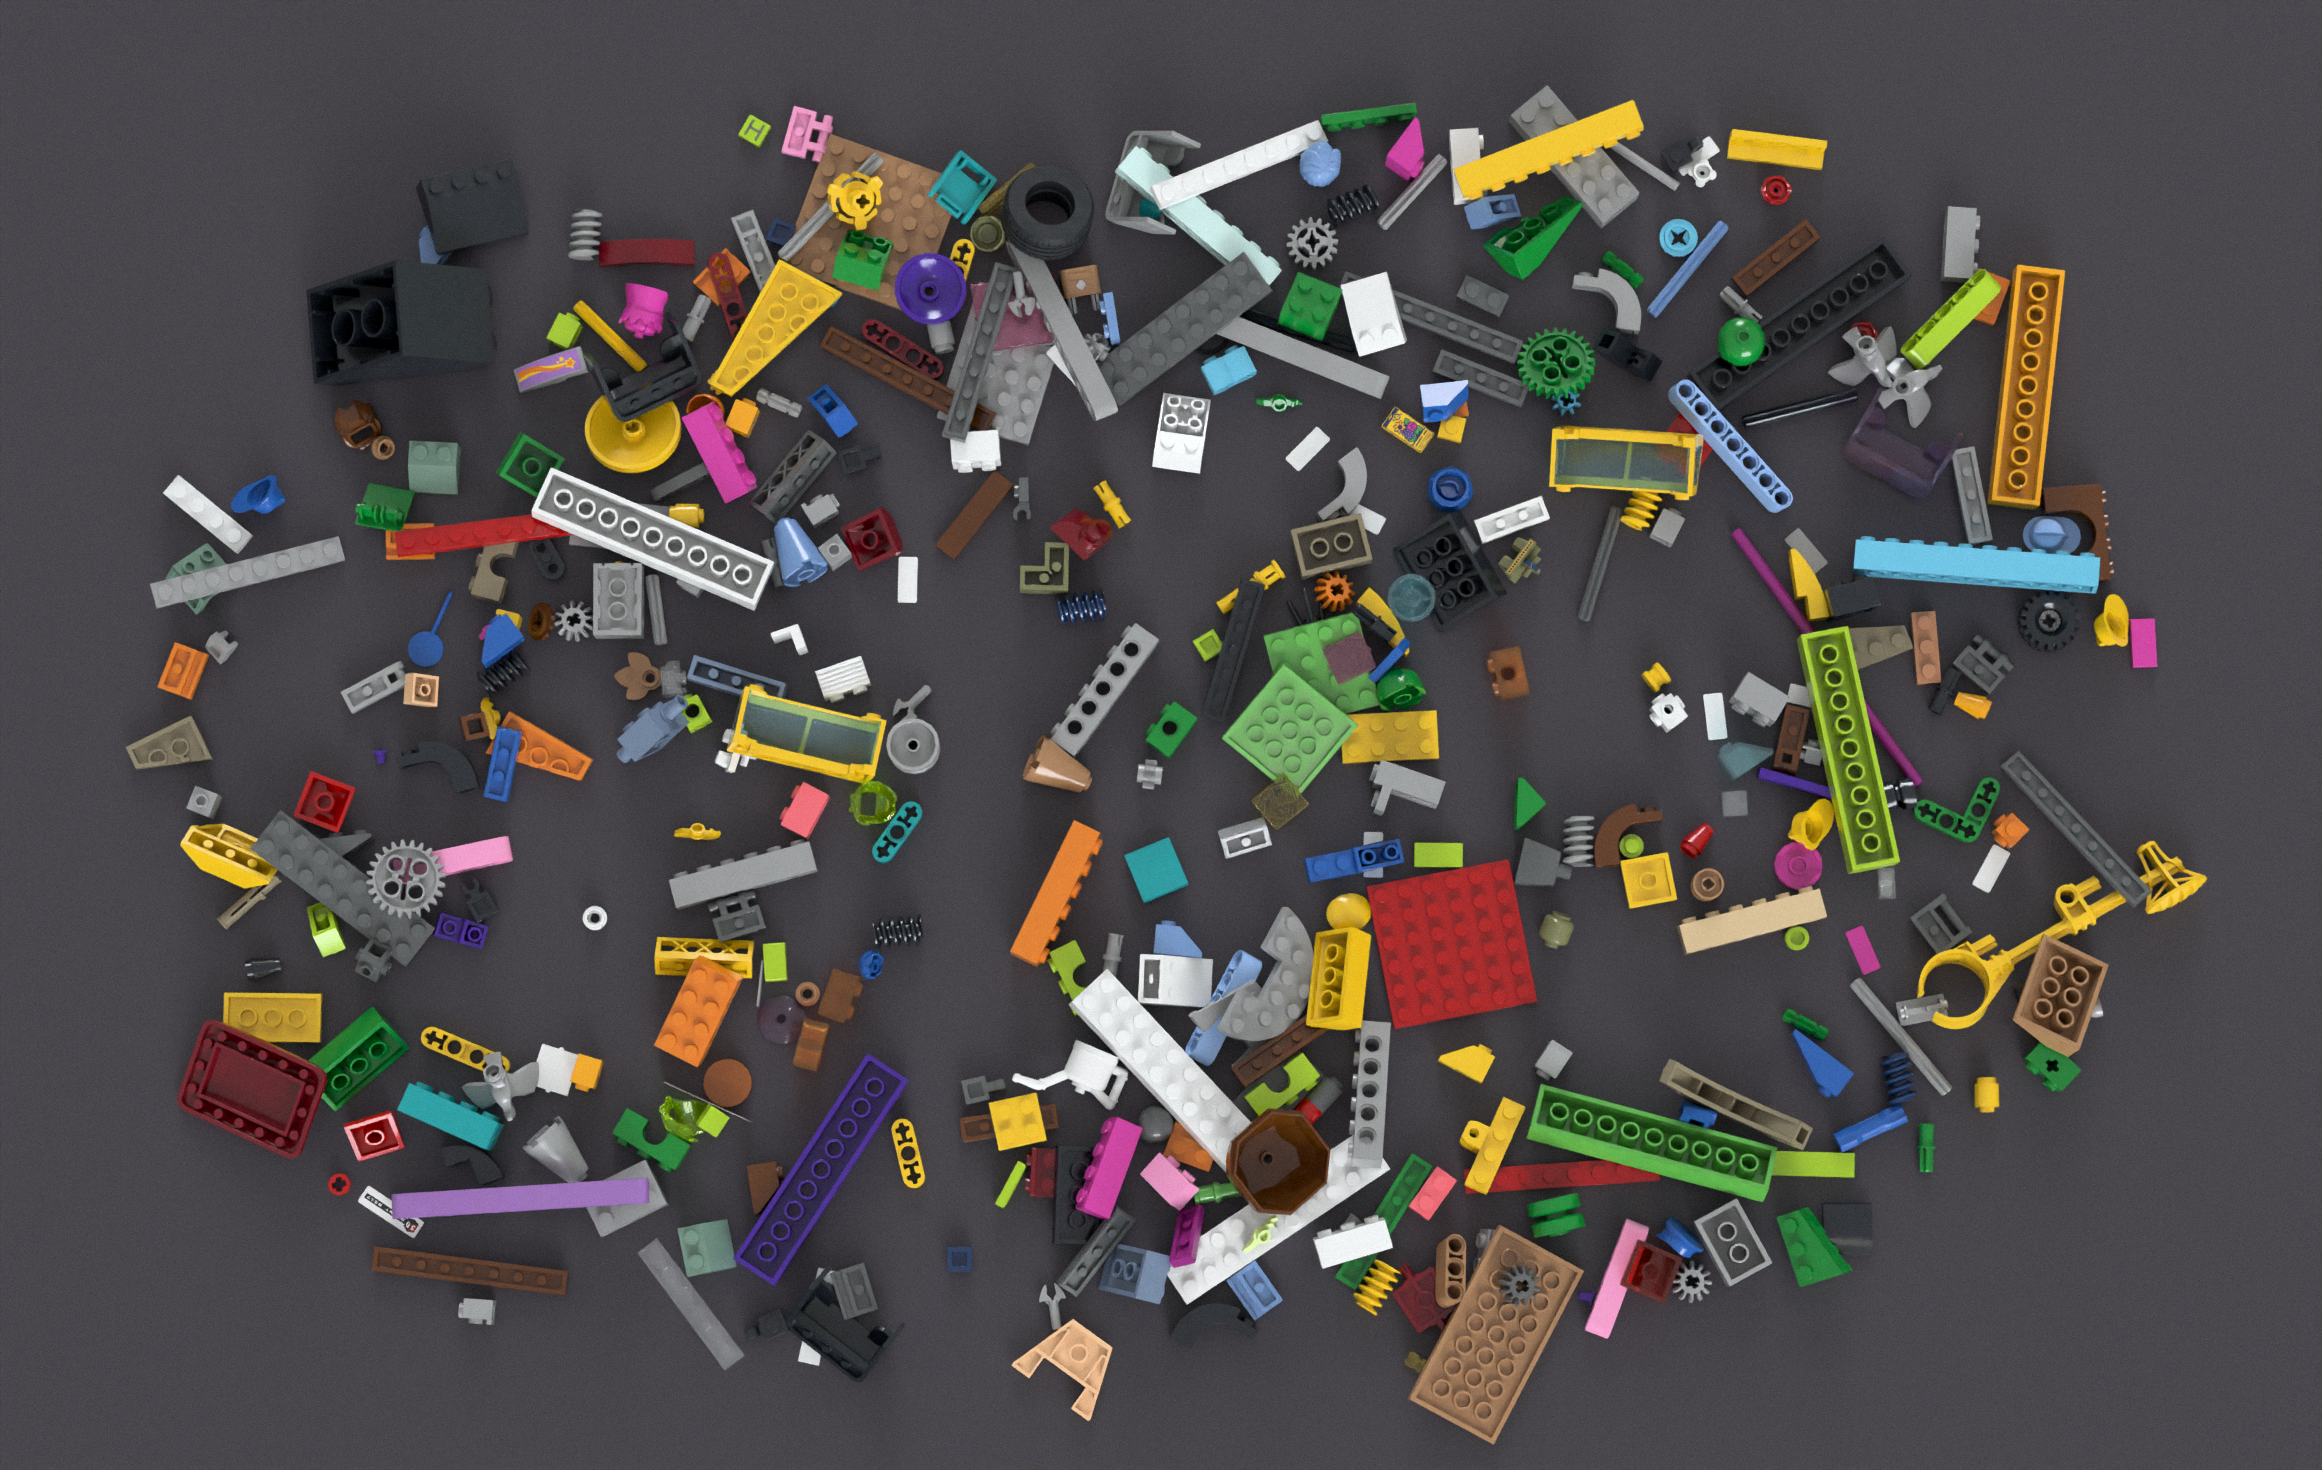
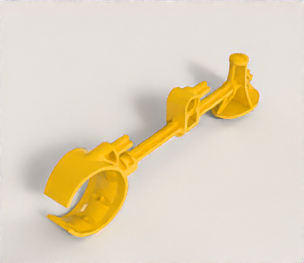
[1917,841,2207,1029]

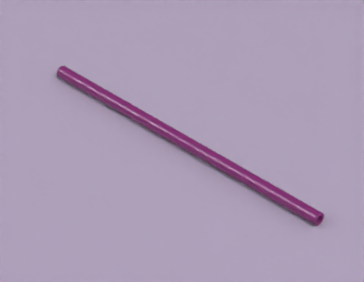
[1731,527,1923,787]

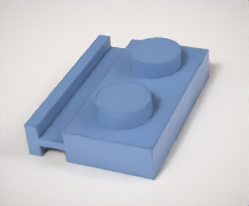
[1099,292,1120,347]
[1226,1260,1283,1321]

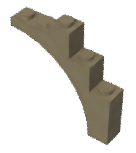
[1659,1059,1813,1150]

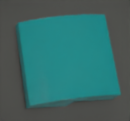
[1124,837,1189,903]

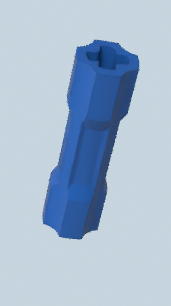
[1832,1103,1908,1153]

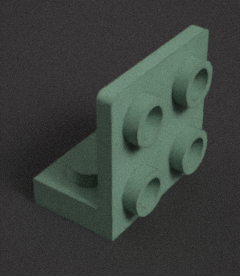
[165,543,227,615]

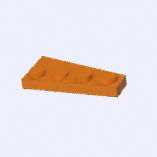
[486,711,594,781]

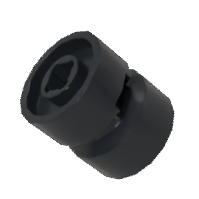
[1883,777,1917,813]

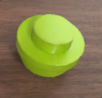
[1619,834,1644,858]

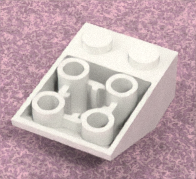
[1152,393,1211,474]
[1138,954,1213,1008]

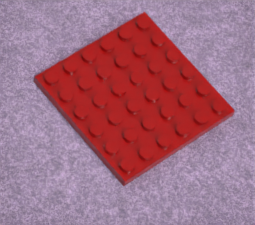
[1366,859,1537,1029]

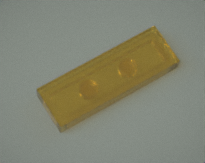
[978,162,1036,217]

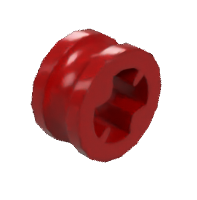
[328,1173,351,1195]

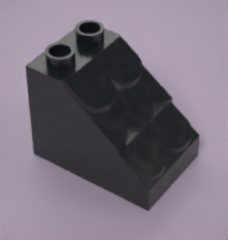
[306,260,497,386]

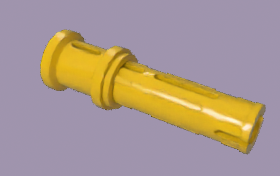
[1216,559,1285,615]

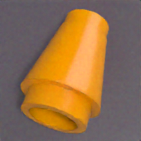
[1954,692,1992,719]

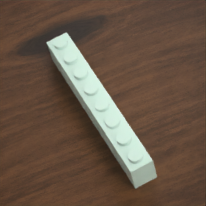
[1115,146,1282,285]

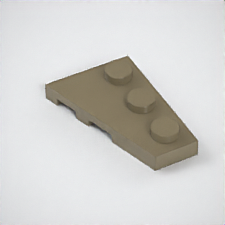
[126,715,213,770]

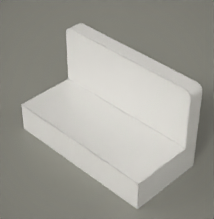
[770,624,809,655]

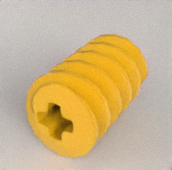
[1620,477,1663,531]
[1353,1259,1401,1315]

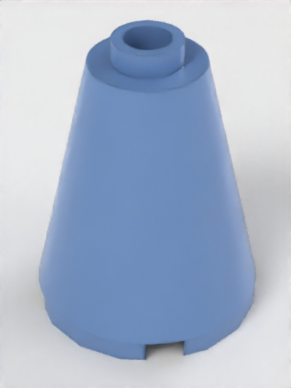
[774,517,828,587]

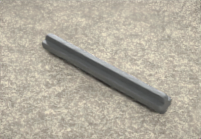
[1577,507,1623,622]

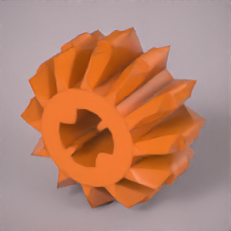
[1313,571,1355,612]

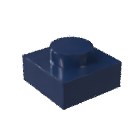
[766,217,796,247]
[947,1247,972,1272]

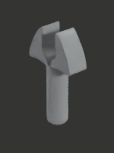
[1008,271,1036,317]
[893,685,932,721]
[1039,1283,1066,1330]

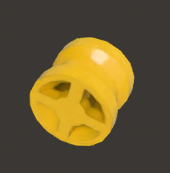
[1641,662,1671,693]

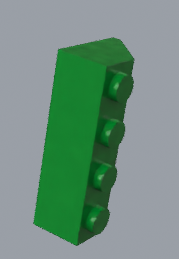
[309,1006,409,1112]

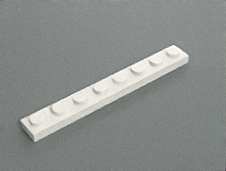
[1150,120,1328,210]

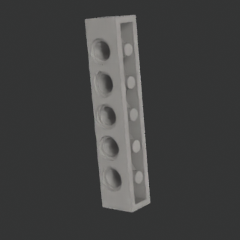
[1050,623,1159,759]
[1348,1021,1391,1169]

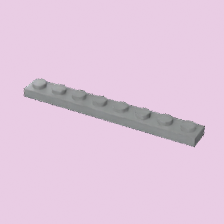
[150,536,345,609]

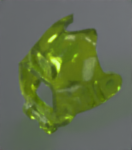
[849,781,897,825]
[659,1096,707,1142]

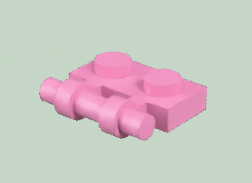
[782,106,833,163]

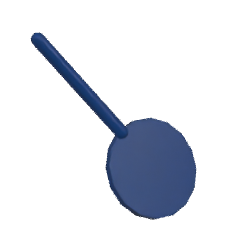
[408,591,453,667]

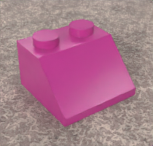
[1385,118,1425,182]

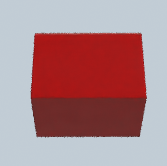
[343,1110,405,1162]

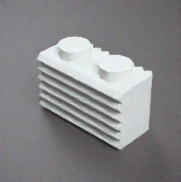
[815,656,871,703]

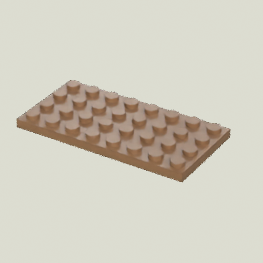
[1408,1225,1584,1445]

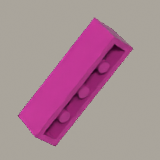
[682,402,758,504]
[1076,1117,1143,1219]

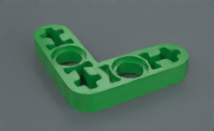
[1913,777,2000,843]

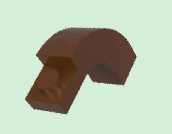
[1593,803,1663,869]

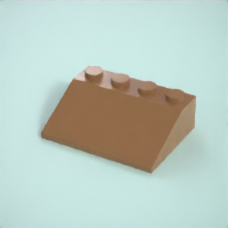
[2013,934,2109,1057]

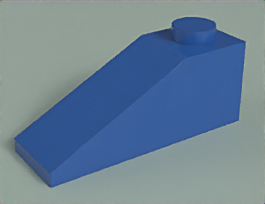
[1790,1029,1854,1098]

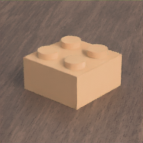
[403,673,439,707]

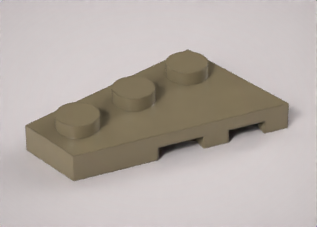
[1849,625,1914,670]

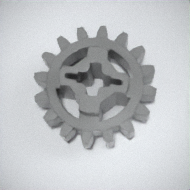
[1286,217,1338,270]

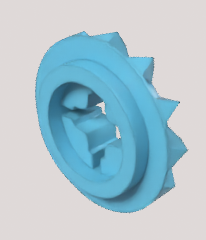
[1659,219,1698,257]

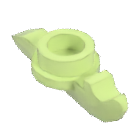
[1242,1215,1278,1253]

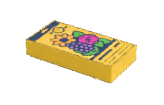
[1381,407,1435,454]

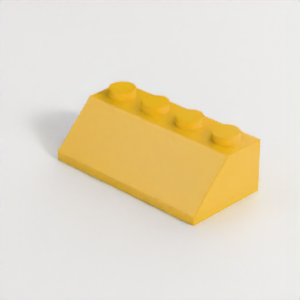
[1306,927,1371,1030]

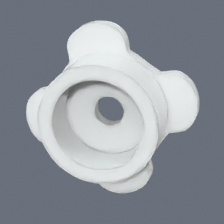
[1688,159,1716,187]

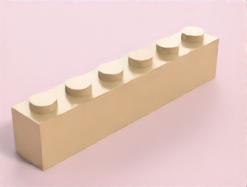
[1677,886,1827,955]

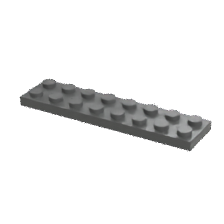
[1096,252,1273,406]
[250,810,435,967]

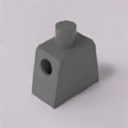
[1514,838,1573,887]

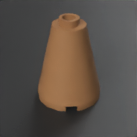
[1023,735,1092,793]

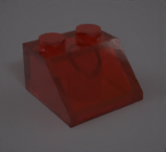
[1619,1239,1683,1304]

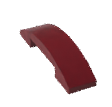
[599,239,695,267]

